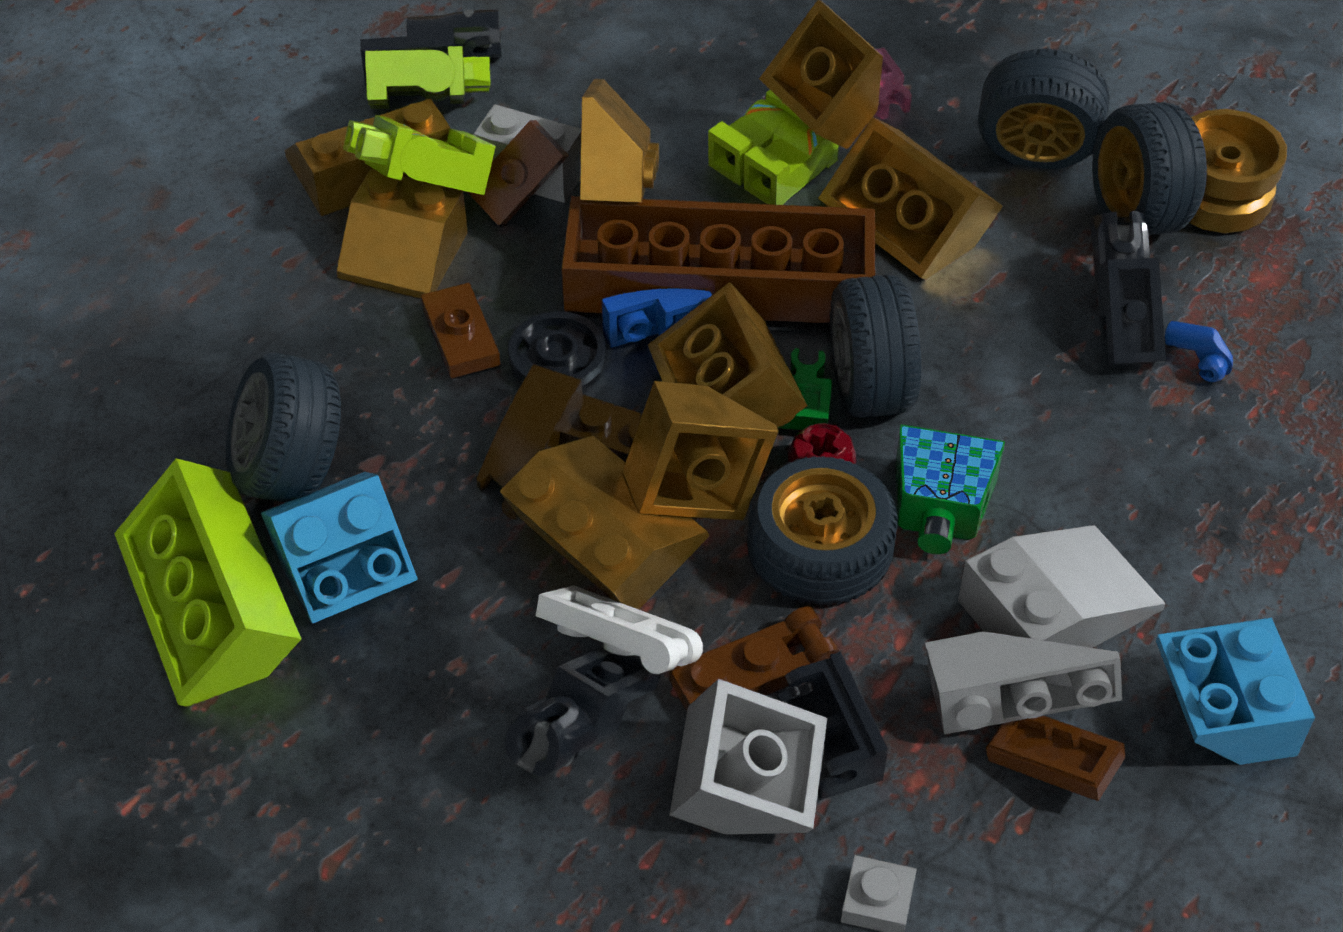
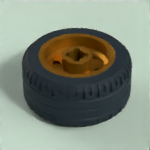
[978,49,1110,170]
[1092,102,1207,235]
[747,456,898,606]

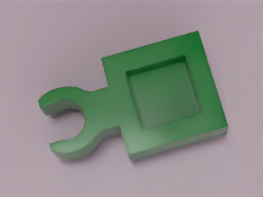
[778,348,832,430]

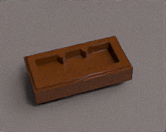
[468,120,569,226]
[421,282,501,378]
[986,715,1125,802]

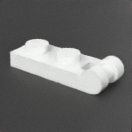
[536,585,703,674]

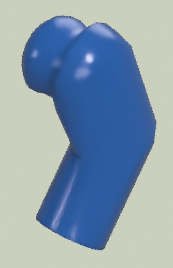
[1165,321,1233,383]

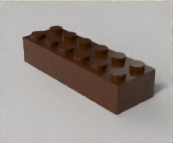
[562,196,875,323]

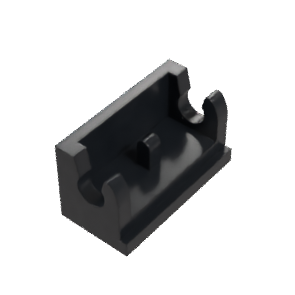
[777,652,888,800]

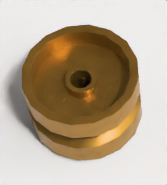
[1189,109,1287,233]

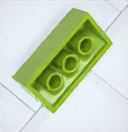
[114,458,301,706]

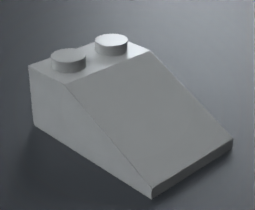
[958,525,1166,648]

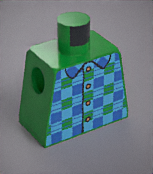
[895,424,1005,555]

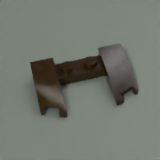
[476,364,697,521]

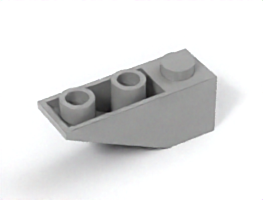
[925,631,1122,734]

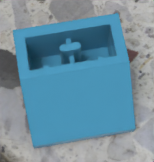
[261,472,418,624]
[1156,618,1315,765]

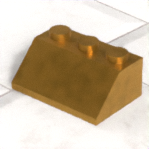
[580,79,659,202]
[285,98,450,216]
[818,117,1003,280]
[648,282,807,428]
[500,436,710,609]

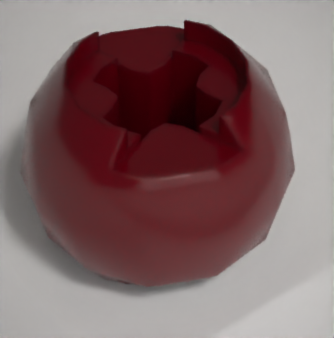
[788,423,856,464]

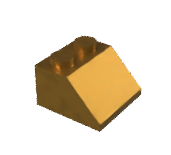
[759,0,883,149]
[337,169,468,298]
[623,381,779,520]

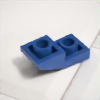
[602,288,712,348]

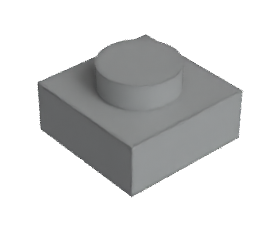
[841,855,917,932]

